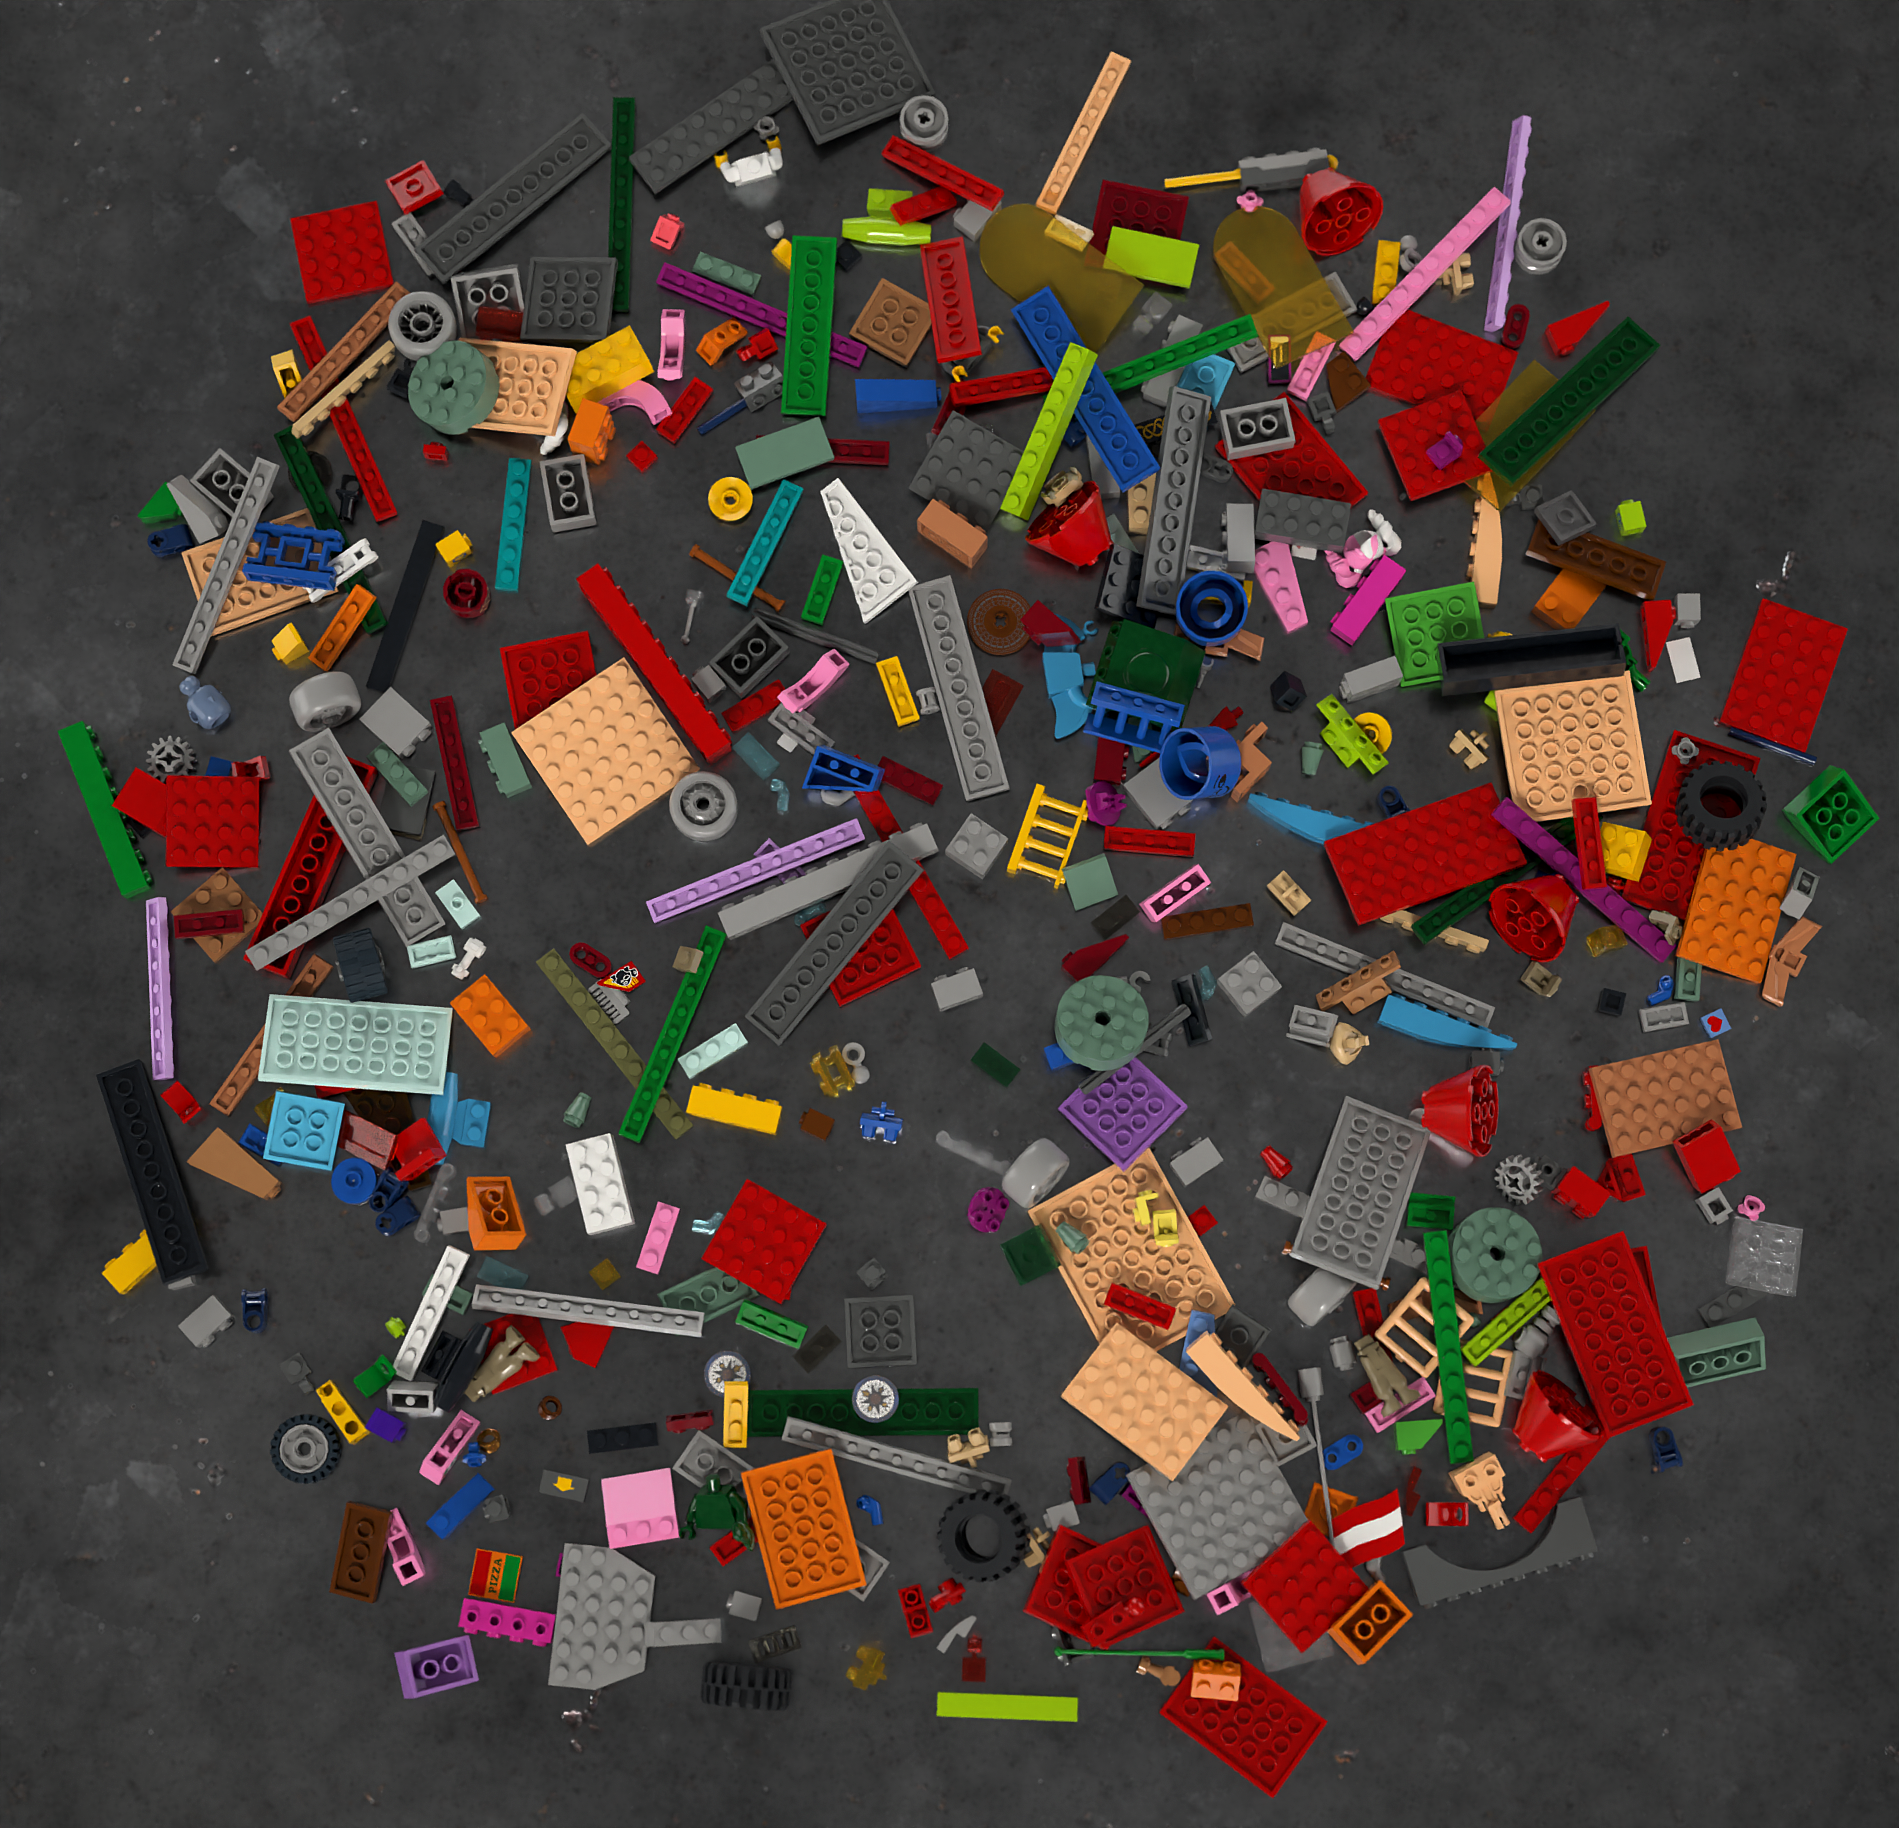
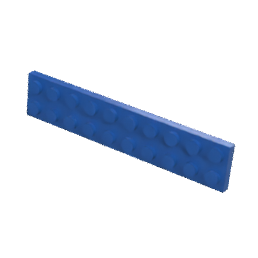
[1011,286,1160,493]

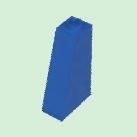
[855,379,941,413]

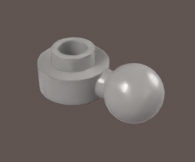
[1399,235,1423,273]
[842,1042,870,1084]

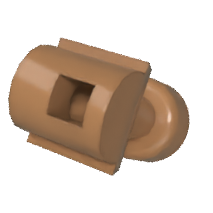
[1136,1655,1181,1686]

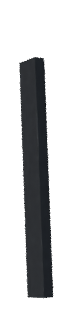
[366,520,445,693]

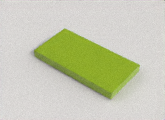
[1103,226,1199,289]

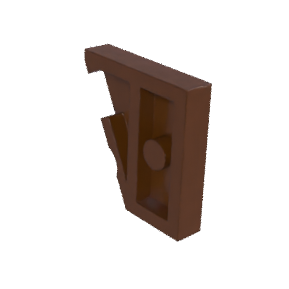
[1326,351,1371,413]

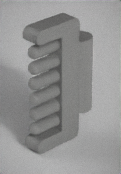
[588,979,631,1025]

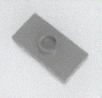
[1639,1002,1689,1033]

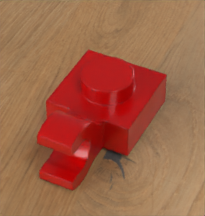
[736,328,779,361]

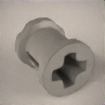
[916,687,940,715]

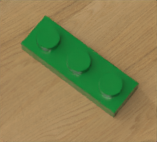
[801,554,844,625]
[735,1299,808,1349]

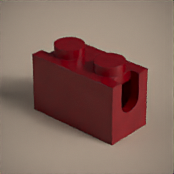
[1093,737,1129,786]

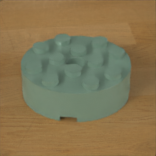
[408,341,500,434]
[1055,975,1149,1071]
[1448,1207,1542,1303]

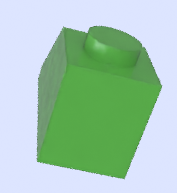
[1393,1419,1443,1455]

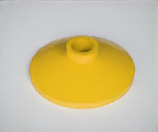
[708,477,753,521]
[1353,712,1392,754]

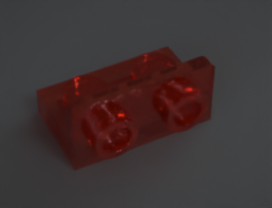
[475,305,523,343]

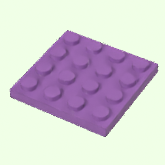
[1058,1057,1188,1172]

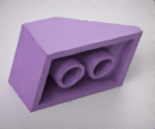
[395,1635,479,1699]

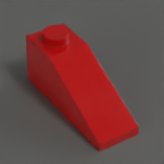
[1544,301,1610,356]
[1640,599,1676,672]

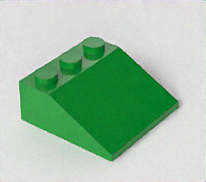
[1782,765,1880,864]

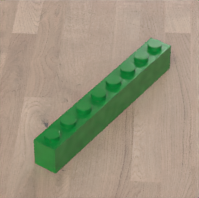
[58,721,153,899]

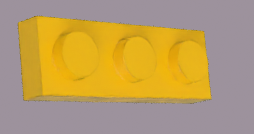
[1371,240,1401,307]
[876,656,920,727]
[723,1381,748,1448]

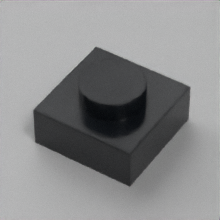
[836,239,862,272]
[1598,988,1626,1016]

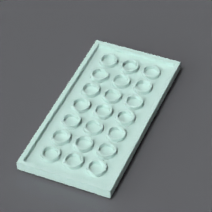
[258,994,453,1095]

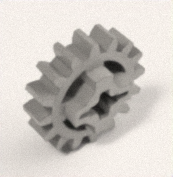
[146,736,197,784]
[1494,1154,1544,1205]

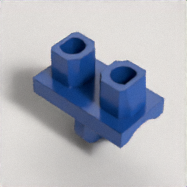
[860,1101,903,1141]

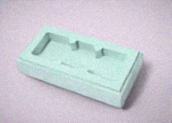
[435,879,481,929]
[407,935,457,969]

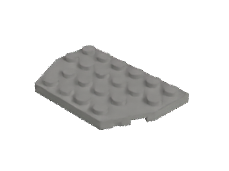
[548,1543,655,1690]

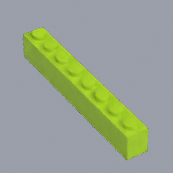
[1000,342,1098,521]

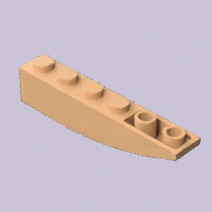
[1467,473,1502,609]
[1186,1330,1300,1441]

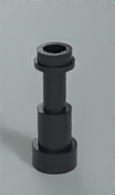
[443,179,474,206]

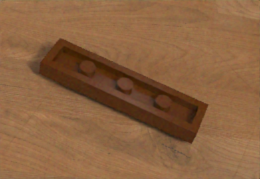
[1160,903,1254,940]

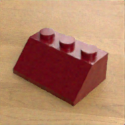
[1020,600,1081,647]

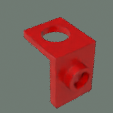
[160,1080,201,1124]
[1426,1502,1468,1526]

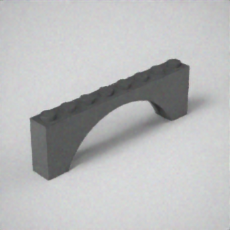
[1401,1497,1598,1609]

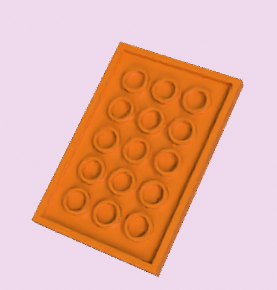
[1675,839,1797,984]
[741,1448,867,1609]

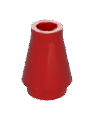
[1260,1145,1294,1180]

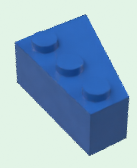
[802,745,885,792]

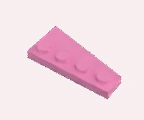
[1254,542,1308,634]

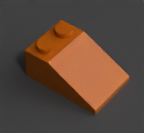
[1531,569,1607,630]
[466,1177,526,1250]

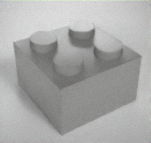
[945,813,1009,880]
[1216,951,1282,1018]

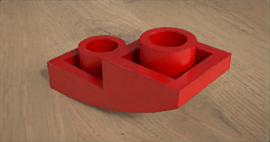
[898,1584,933,1638]

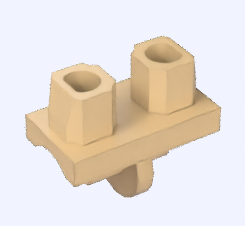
[1438,253,1474,295]
[1449,729,1490,769]
[1267,870,1311,916]
[948,1428,990,1468]
[1023,1527,1051,1568]

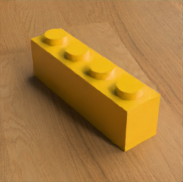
[686,1083,783,1135]
[102,1229,157,1295]

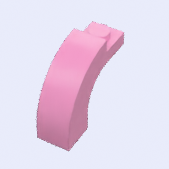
[658,309,685,380]
[597,380,672,425]
[777,649,850,713]
[387,1508,425,1586]
[1207,1565,1259,1615]

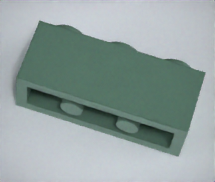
[478,722,533,798]

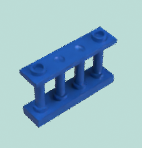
[1083,682,1185,753]

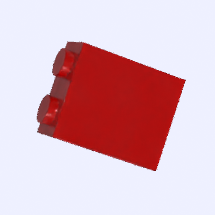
[1672,1119,1741,1194]

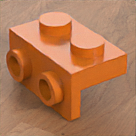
[1191,1659,1241,1701]

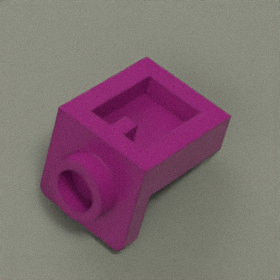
[1426,431,1463,470]

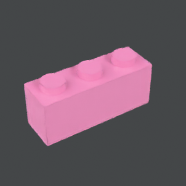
[1139,864,1211,922]

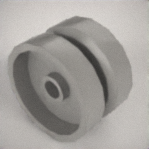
[900,95,948,152]
[1514,218,1567,275]

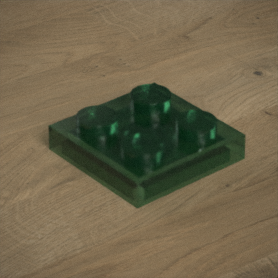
[1000,1224,1061,1286]

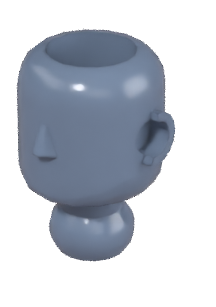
[180,676,231,729]

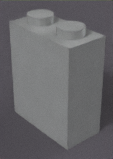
[1338,656,1403,704]
[359,687,432,760]
[1123,758,1193,830]

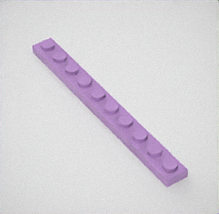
[1484,115,1532,332]
[646,818,865,923]

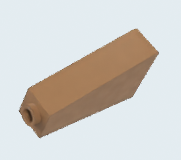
[187,1127,282,1200]

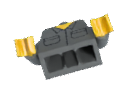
[942,325,1004,382]

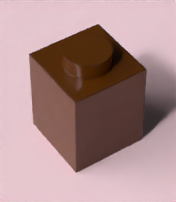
[798,1108,836,1142]

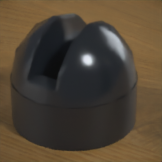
[1356,296,1375,316]

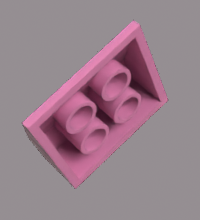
[601,1468,680,1549]

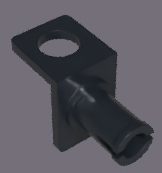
[335,474,363,521]

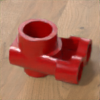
[929,1577,966,1613]

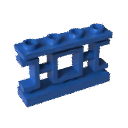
[242,521,345,591]

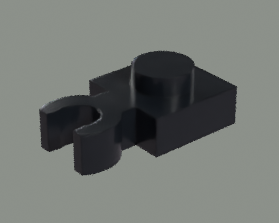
[387,358,414,399]

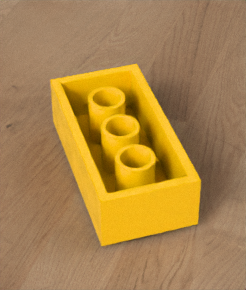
[566,325,654,414]

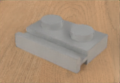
[1286,1005,1338,1048]
[1504,1350,1547,1400]

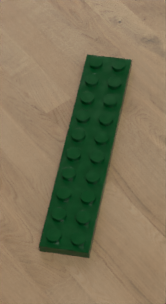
[1478,317,1661,487]
[747,1388,979,1437]

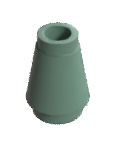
[1302,741,1324,775]
[563,1092,591,1128]
[1055,1221,1090,1255]

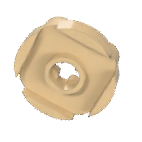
[1041,467,1084,506]

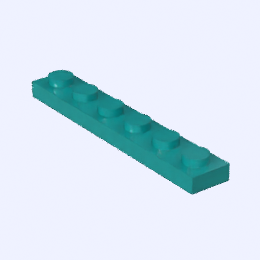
[495,458,532,591]
[727,479,804,606]

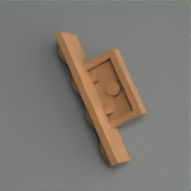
[1316,950,1401,1014]

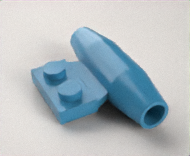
[427,1072,491,1165]

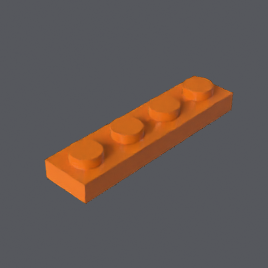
[308,584,377,671]

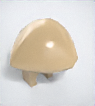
[1329,1022,1369,1065]

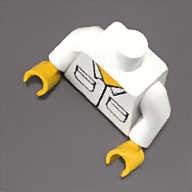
[714,136,783,187]

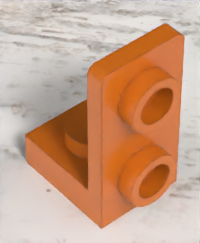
[696,317,748,366]

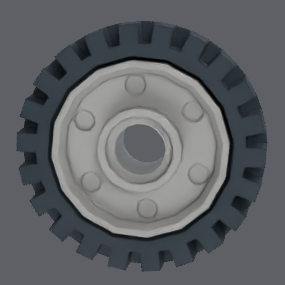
[270,1414,341,1484]

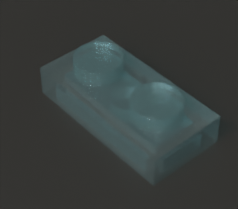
[732,732,780,781]

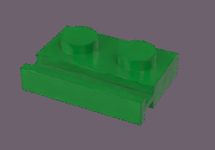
[1406,1192,1456,1230]

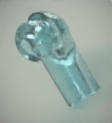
[1198,965,1217,1000]

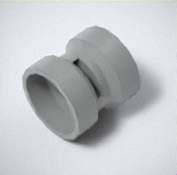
[1531,1305,1560,1337]
[989,1422,1012,1447]

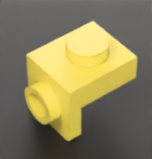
[1133,1190,1159,1226]
[1152,1209,1179,1247]

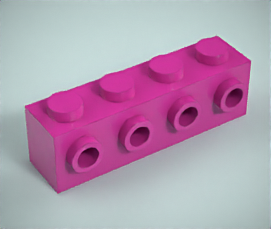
[1330,555,1407,646]
[459,1598,556,1647]

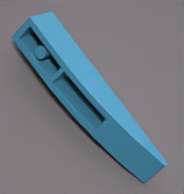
[1247,792,1375,844]
[1377,993,1517,1051]

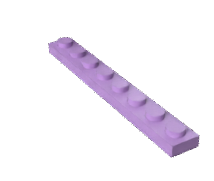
[146,897,174,1081]

